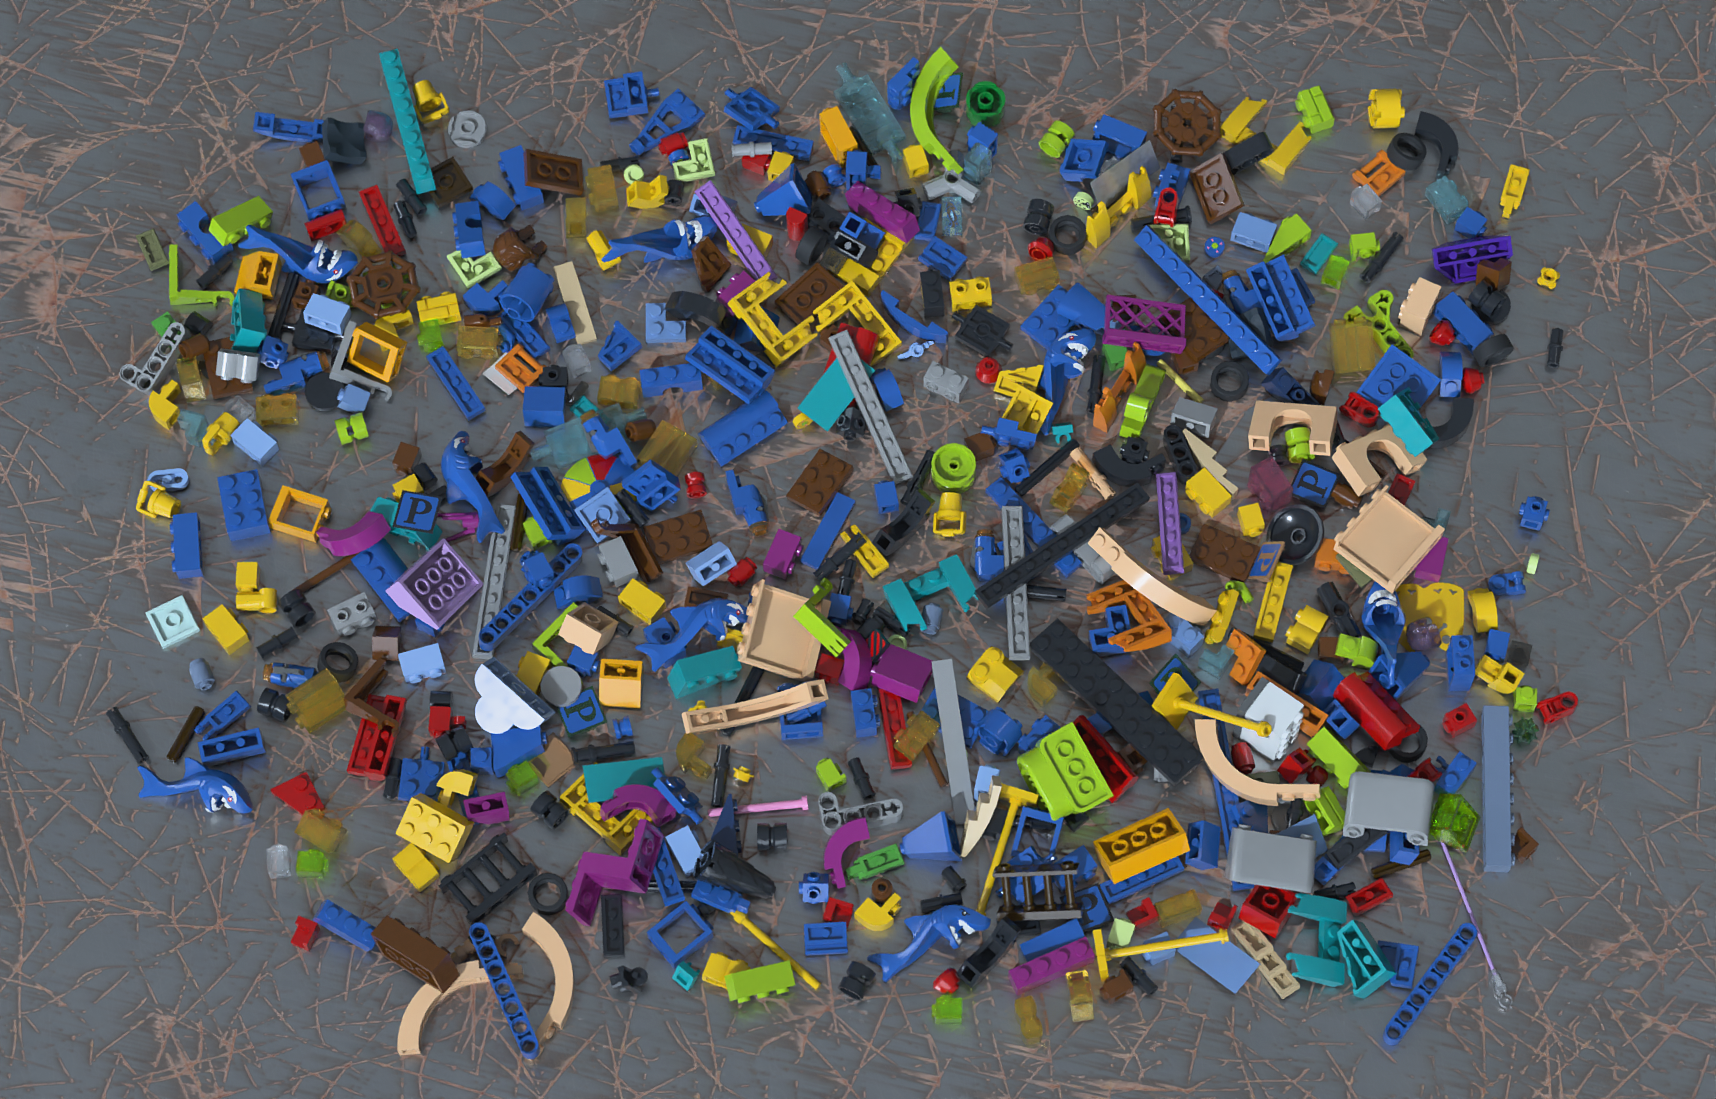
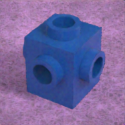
[257,335,289,369]
[999,448,1030,483]
[1519,496,1550,531]
[799,872,829,904]

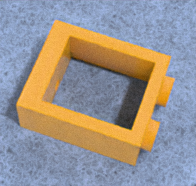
[819,106,858,169]
[347,322,408,383]
[268,485,332,543]

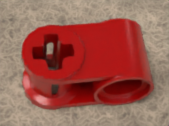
[1154,188,1179,228]
[1339,392,1379,428]
[1536,691,1578,725]
[1407,757,1443,782]

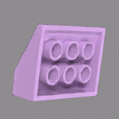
[386,538,483,630]

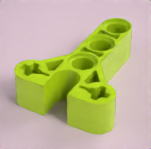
[1341,290,1414,359]
[1119,364,1166,438]

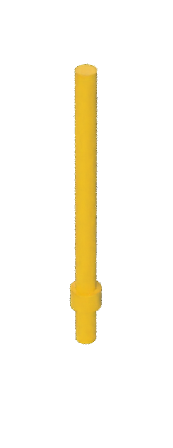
[730,910,821,990]

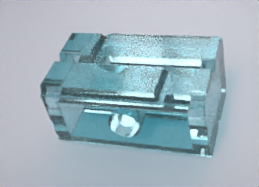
[963,142,992,186]
[1424,176,1469,225]

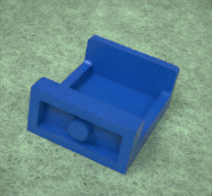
[777,681,823,740]

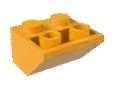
[234,251,282,300]
[599,659,644,708]

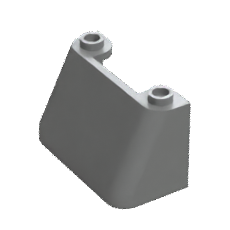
[1343,772,1434,846]
[1224,824,1317,893]

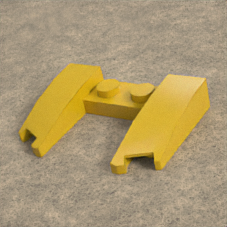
[1221,97,1312,176]
[1086,166,1151,249]
[827,218,913,297]
[727,272,818,367]
[813,281,902,367]
[559,762,653,856]

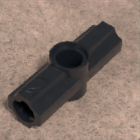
[1317,581,1361,638]

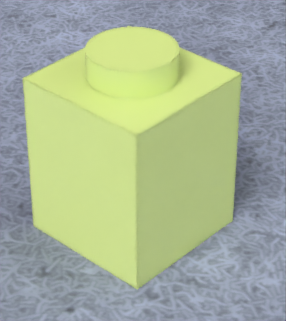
[1106,918,1135,949]

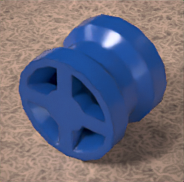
[823,164,846,188]
[612,716,633,739]

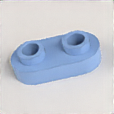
[147,468,189,491]

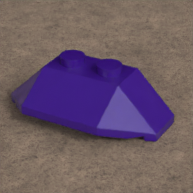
[1432,235,1513,284]

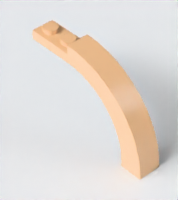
[1088,527,1217,626]
[682,679,829,734]
[1195,719,1321,806]
[522,912,575,1061]
[397,960,524,1055]

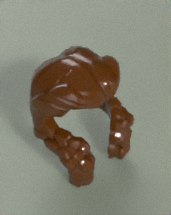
[493,224,548,272]

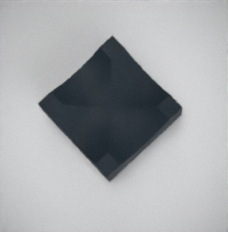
[322,118,367,165]
[1226,307,1274,359]

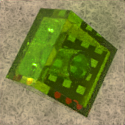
[1430,793,1480,852]

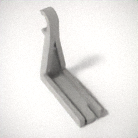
[329,320,392,402]

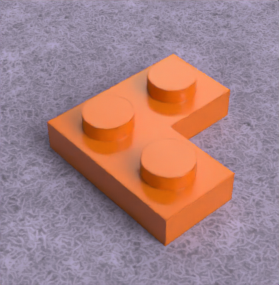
[1225,629,1266,686]

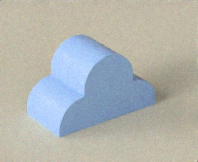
[475,657,555,734]

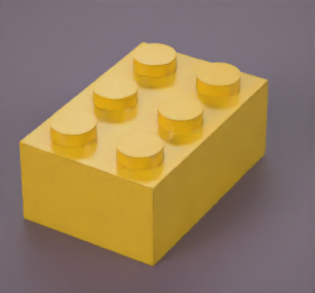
[395,793,475,863]

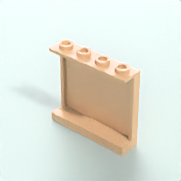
[1334,485,1445,594]
[737,579,831,682]

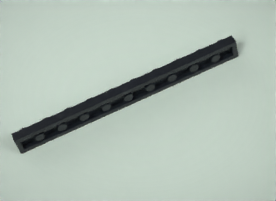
[974,482,1150,609]

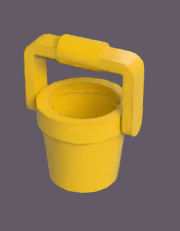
[412,80,450,124]
[202,412,240,456]
[136,481,181,519]
[933,492,967,537]

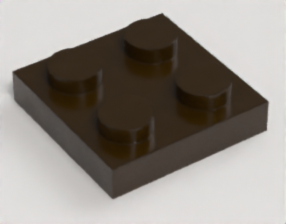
[429,156,473,208]

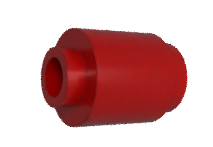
[658,132,689,157]
[727,557,757,587]
[1231,742,1256,775]

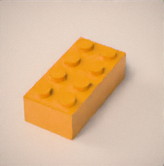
[1093,808,1190,884]

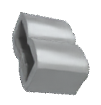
[216,349,261,383]

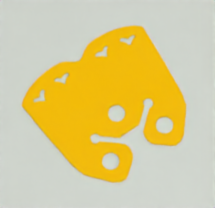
[1395,582,1464,652]

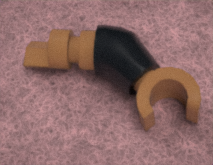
[450,931,520,964]

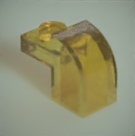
[565,197,588,238]
[336,220,382,257]
[177,357,206,403]
[1049,462,1090,513]
[1027,663,1057,709]
[676,733,712,779]
[1065,970,1094,1022]

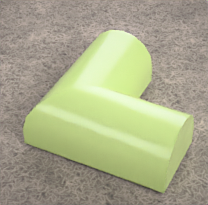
[673,138,715,182]
[1149,224,1190,264]
[447,250,502,289]

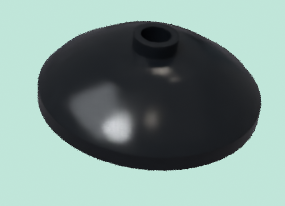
[1267,504,1324,565]

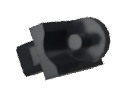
[610,965,648,994]

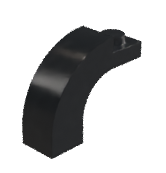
[1414,111,1459,181]
[664,291,738,337]
[1431,398,1474,449]
[1092,444,1166,487]
[872,488,936,556]
[957,916,1021,988]

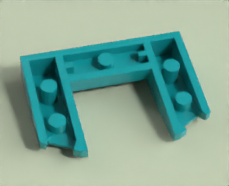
[882,554,979,631]
[1286,893,1347,987]

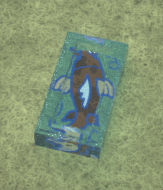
[941,197,962,236]

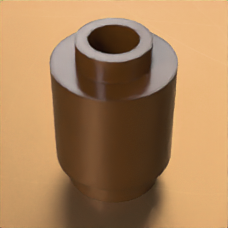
[805,170,831,201]
[179,333,210,359]
[625,418,656,442]
[1331,482,1363,510]
[872,878,893,904]

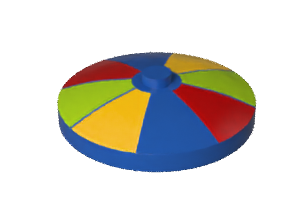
[560,455,640,531]

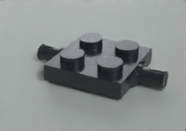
[951,305,1014,357]
[283,309,345,353]

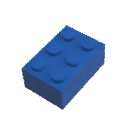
[217,469,271,542]

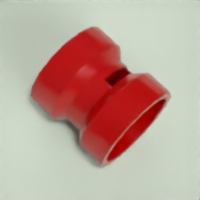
[685,472,707,498]

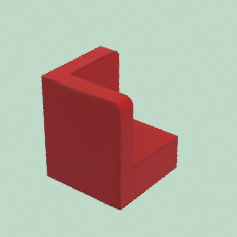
[823,897,854,929]
[1126,897,1159,931]
[1207,902,1238,931]
[291,915,320,952]

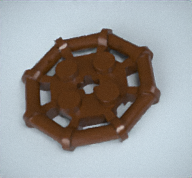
[1153,89,1222,157]
[346,250,421,320]

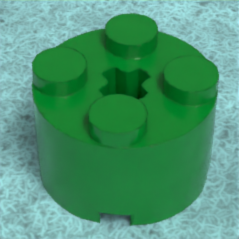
[966,81,1005,127]

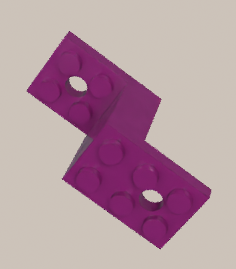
[565,819,664,926]

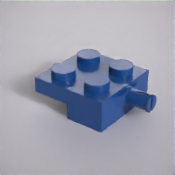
[604,71,660,119]
[981,417,1037,451]
[622,459,681,512]

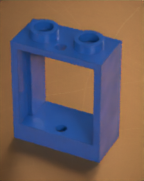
[1092,114,1147,159]
[291,160,346,221]
[1446,635,1475,691]
[1011,805,1065,864]
[647,901,714,969]

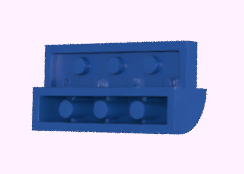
[1246,255,1316,341]
[685,326,775,404]
[697,390,788,467]
[511,467,585,545]
[351,538,410,622]

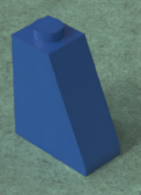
[491,725,548,778]

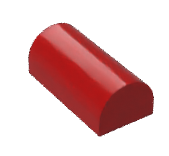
[786,207,808,241]
[304,209,348,241]
[1346,878,1393,917]

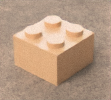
[1398,277,1441,336]
[558,602,619,654]

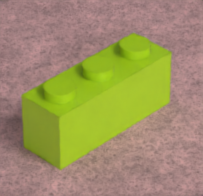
[209,196,273,247]
[1306,727,1371,789]
[724,960,796,1003]

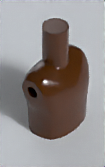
[464,314,502,332]

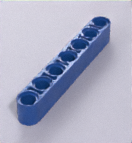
[479,543,582,651]
[469,922,540,1059]
[1383,923,1477,1046]

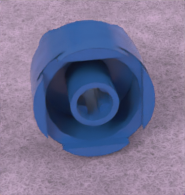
[974,707,1023,756]

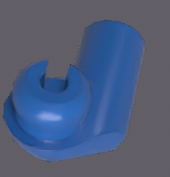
[497,323,515,353]

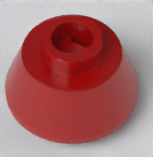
[1028,237,1054,263]
[1429,320,1455,346]
[975,357,1002,384]
[1461,367,1484,394]
[933,967,960,995]

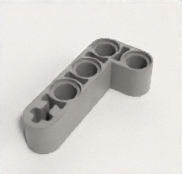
[119,322,191,395]
[1049,514,1115,584]
[818,792,903,835]

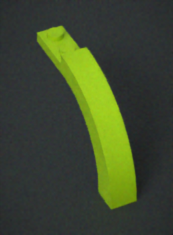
[910,47,964,175]

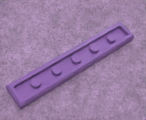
[695,180,778,281]
[1156,472,1184,575]

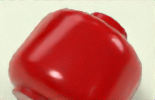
[1306,765,1328,787]

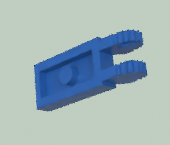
[194,691,251,741]

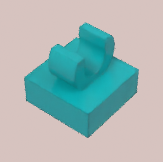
[1051,422,1073,444]
[672,961,701,991]

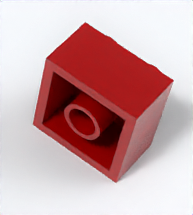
[1239,885,1298,939]

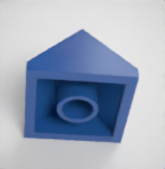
[733,305,780,352]
[523,386,566,427]
[1296,659,1345,711]

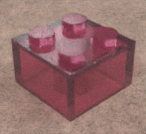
[1247,456,1293,515]

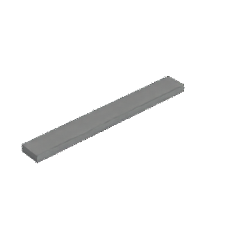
[828,330,913,485]
[472,503,516,660]
[1001,506,1030,660]
[932,659,975,825]

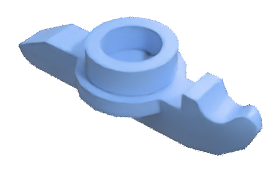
[897,341,934,360]

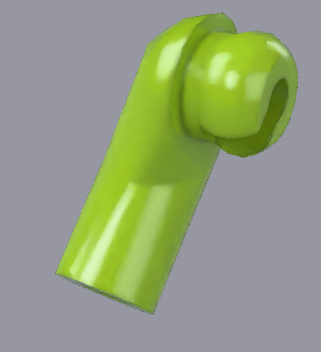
[1225,580,1254,604]

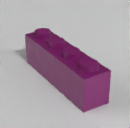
[845,181,920,243]
[1008,937,1095,996]

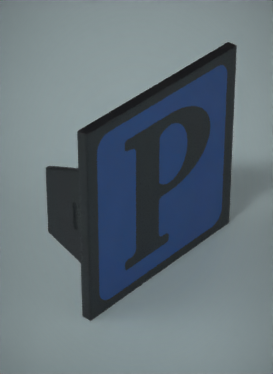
[1287,459,1340,509]
[393,490,442,534]
[1059,882,1114,932]

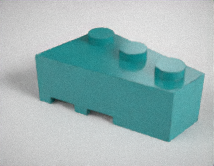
[230,288,267,353]
[1378,387,1439,457]
[370,497,443,550]
[667,646,742,699]
[1337,920,1397,999]

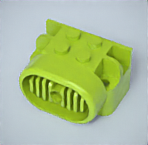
[1017,722,1114,821]

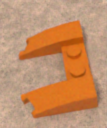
[1093,342,1146,433]
[1087,580,1172,652]

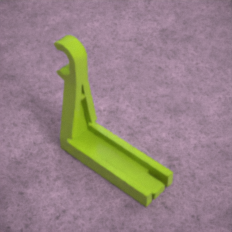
[169,245,234,307]
[793,578,851,657]
[532,602,583,687]

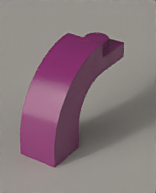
[316,511,391,556]
[835,626,872,691]
[600,784,676,827]
[823,816,870,889]

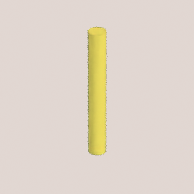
[1156,359,1204,403]

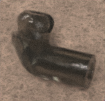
[565,381,589,406]

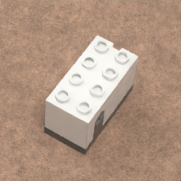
[1232,677,1304,763]

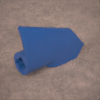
[1057,283,1105,331]

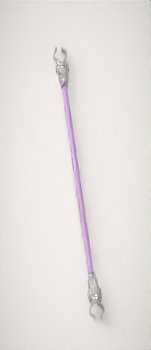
[1408,761,1513,1011]

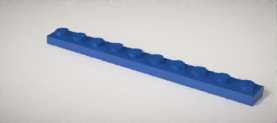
[1134,225,1282,375]
[1197,688,1254,891]

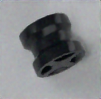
[1267,444,1289,467]

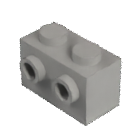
[924,361,969,403]
[1170,397,1218,438]
[597,536,639,588]
[327,592,377,637]

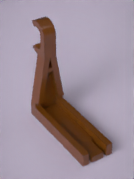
[591,518,663,584]
[343,658,400,737]

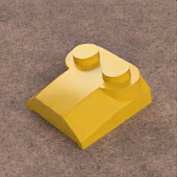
[966,646,1024,703]

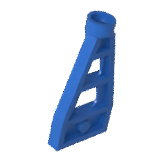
[629,88,705,156]

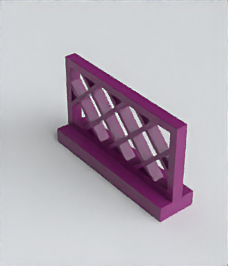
[1102,295,1186,354]

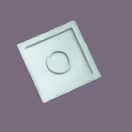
[145,595,200,649]

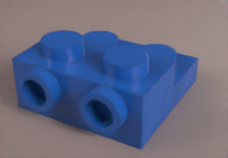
[887,57,920,110]
[1060,139,1109,182]

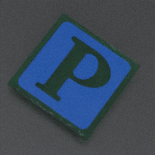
[934,72,963,113]
[1149,653,1201,695]
[557,686,608,737]

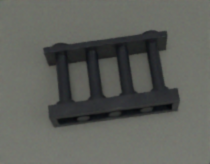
[439,832,538,926]

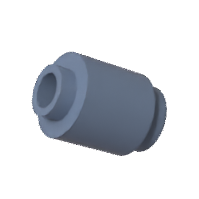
[919,603,944,635]
[189,658,215,690]

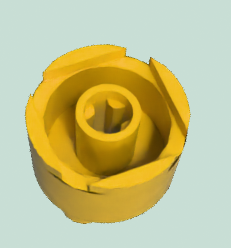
[1368,88,1405,129]

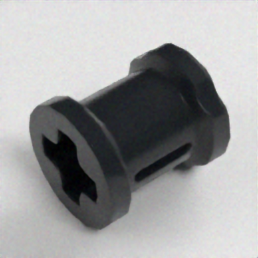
[665,179,684,205]

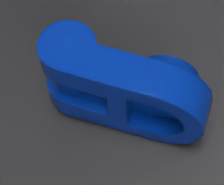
[1487,571,1526,596]

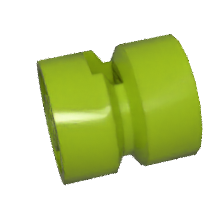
[1039,120,1075,158]
[334,412,369,445]
[1284,427,1315,464]

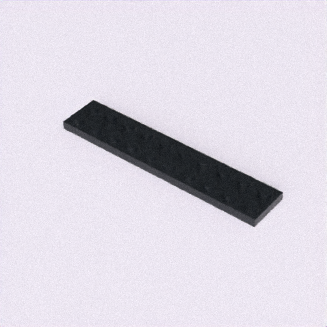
[1030,618,1204,787]

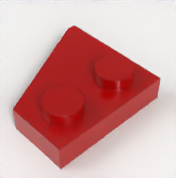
[270,772,325,818]

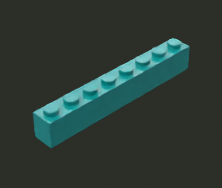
[379,49,436,194]

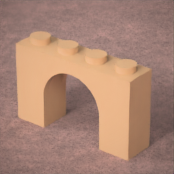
[1248,400,1337,456]
[1332,423,1428,497]

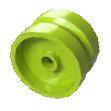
[931,443,976,494]

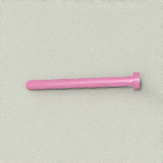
[707,795,808,817]

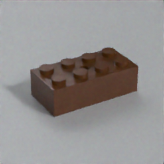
[371,915,460,994]

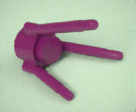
[438,512,479,542]

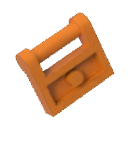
[1352,150,1406,199]
[495,343,547,393]

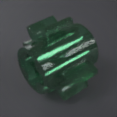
[1512,717,1539,744]

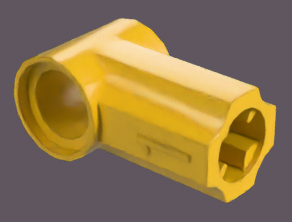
[587,230,621,271]
[236,588,277,613]

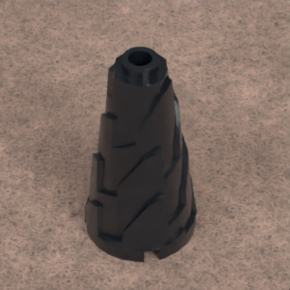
[693,840,776,899]

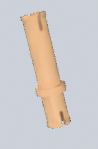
[1070,447,1116,501]

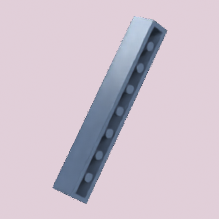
[1481,705,1515,872]

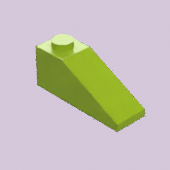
[1263,213,1312,263]

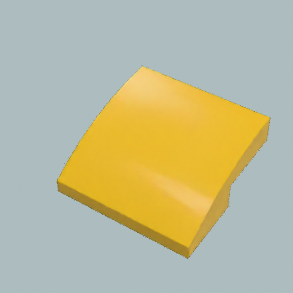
[1002,385,1054,434]

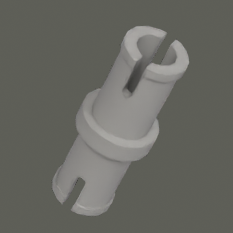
[731,141,772,157]

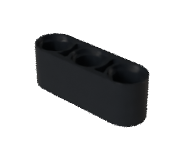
[1223,132,1274,175]
[1163,425,1197,485]
[1255,650,1308,694]

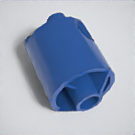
[500,263,554,322]

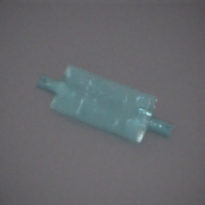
[833,62,906,162]
[530,403,647,469]

